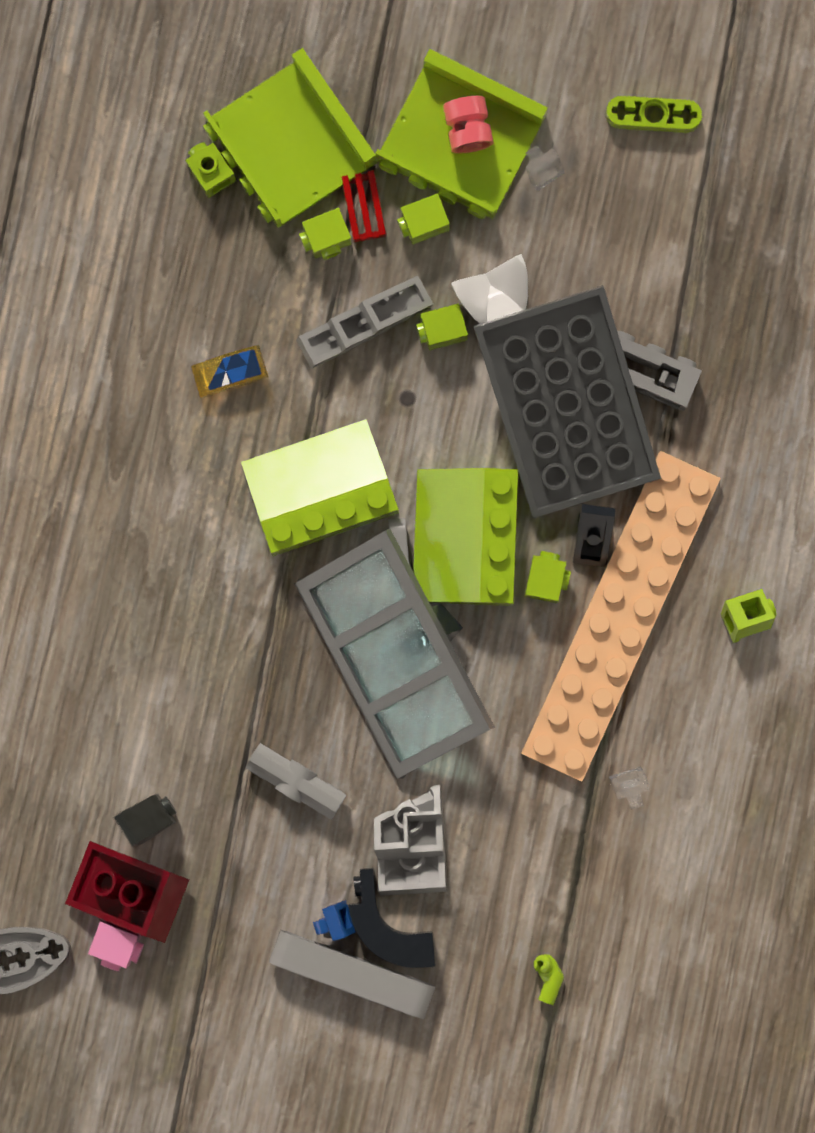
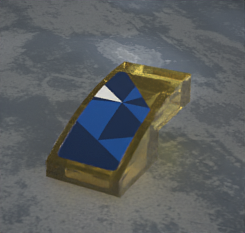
[191,345,269,398]

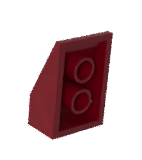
[65,841,190,943]

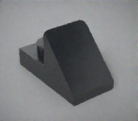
[573,504,616,567]

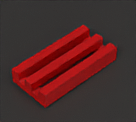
[341,170,386,243]

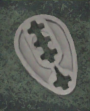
[0,927,70,994]

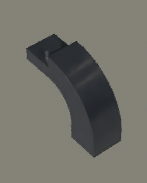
[349,868,435,968]

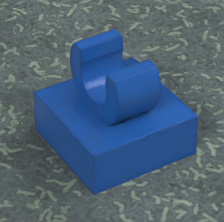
[313,900,356,941]

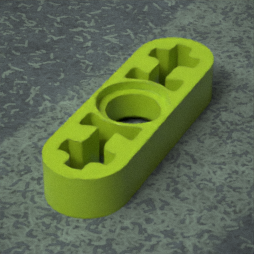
[606,96,702,133]

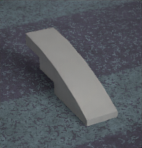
[296,276,433,369]

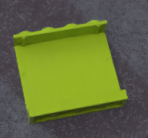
[203,48,377,228]
[375,48,548,219]

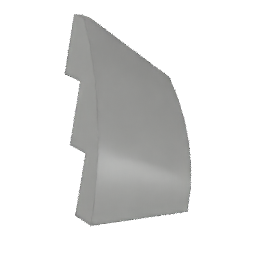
[374,785,447,896]

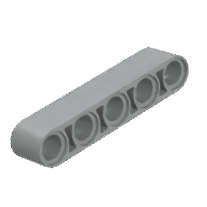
[269,930,436,1019]

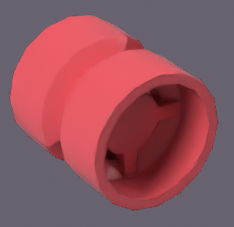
[443,96,494,154]

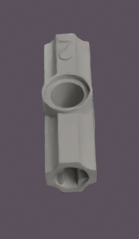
[245,743,347,820]

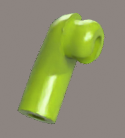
[533,954,564,1005]

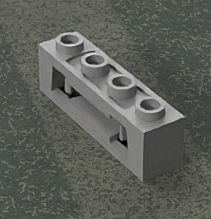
[617,331,702,411]

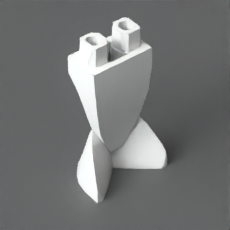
[451,254,528,324]

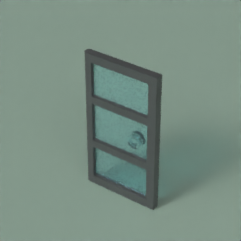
[295,529,495,779]

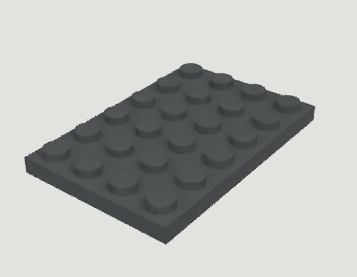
[474,285,661,518]

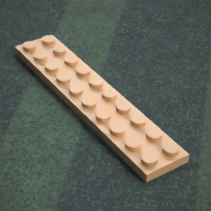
[521,451,721,782]

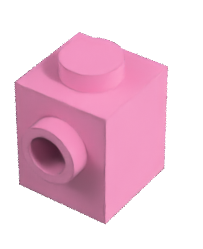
[88,920,144,971]

